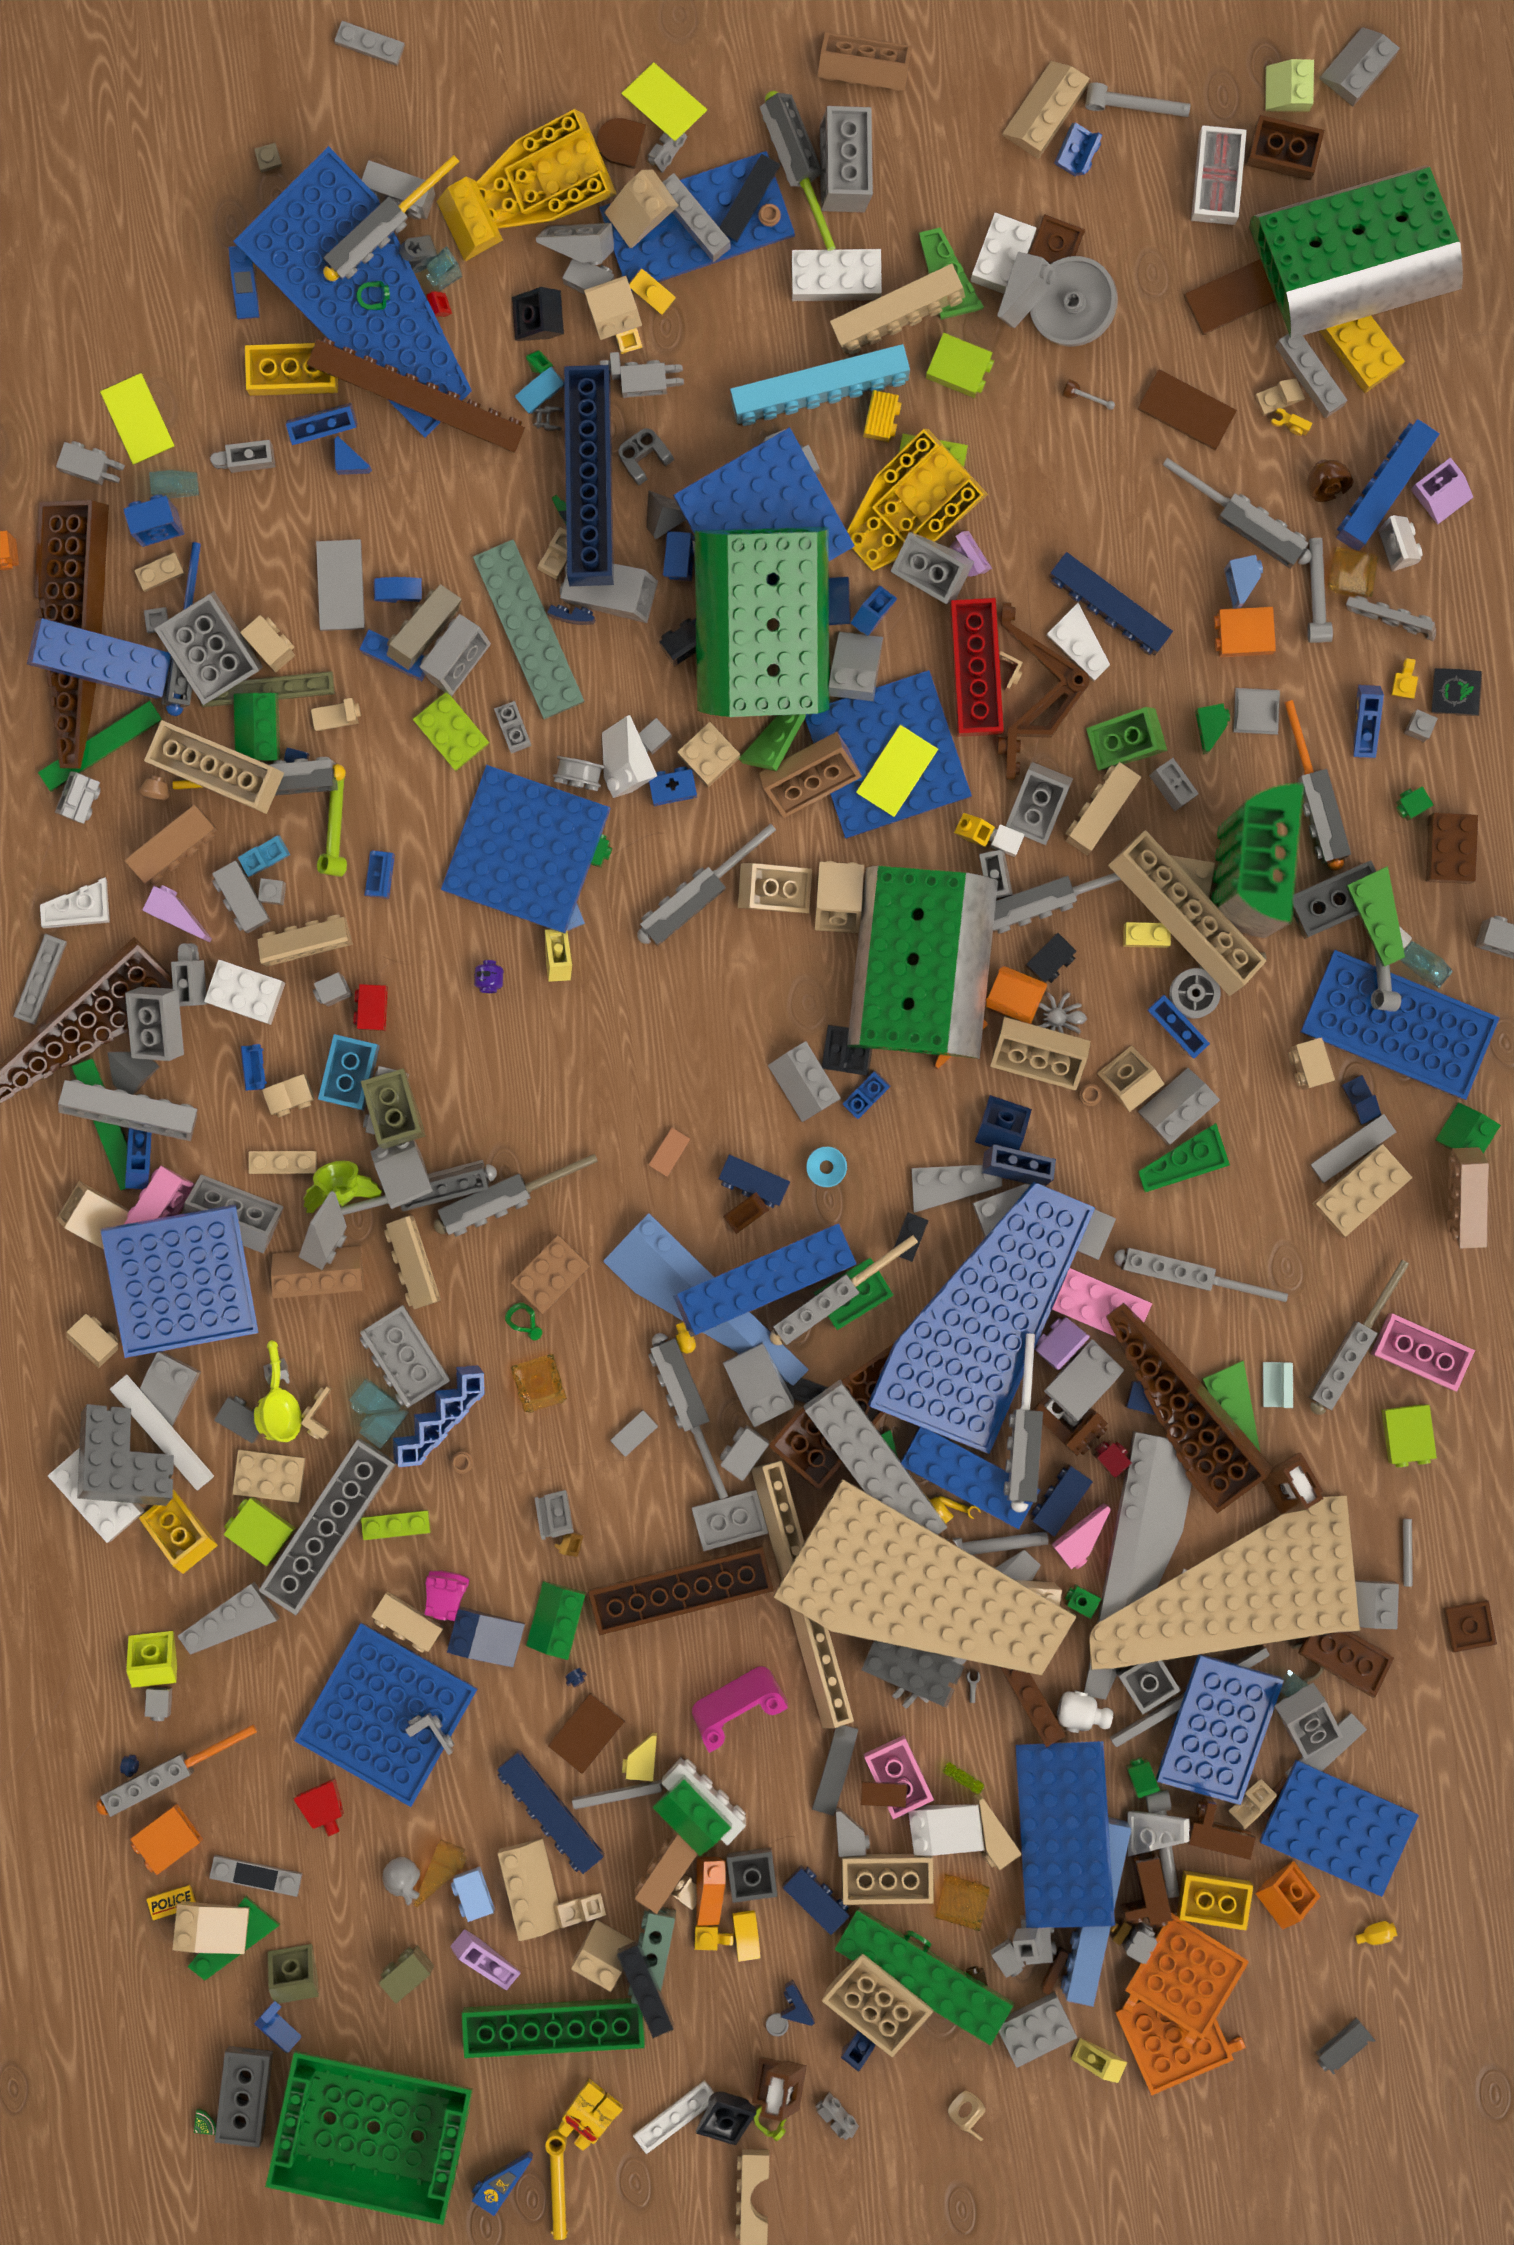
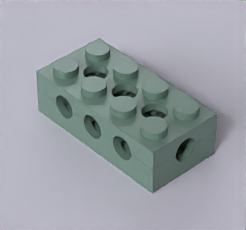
[628,1907,676,2004]

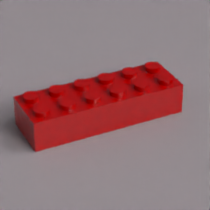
[950,598,1004,737]

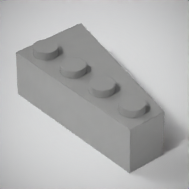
[178,1582,280,1654]

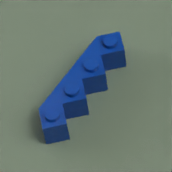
[393,1365,485,1467]

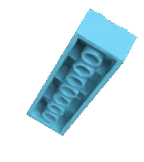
[730,344,910,426]

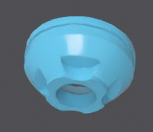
[806,1147,847,1187]

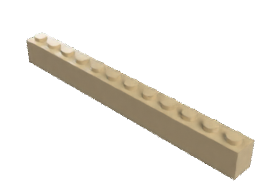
[751,1461,854,1728]

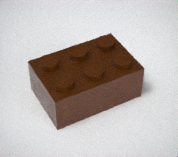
[1246,115,1325,181]
[1426,813,1478,884]

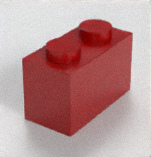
[353,984,388,1031]

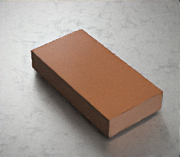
[649,1128,691,1177]

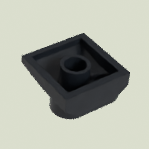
[696,2091,757,2146]

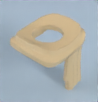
[948,2091,985,2141]

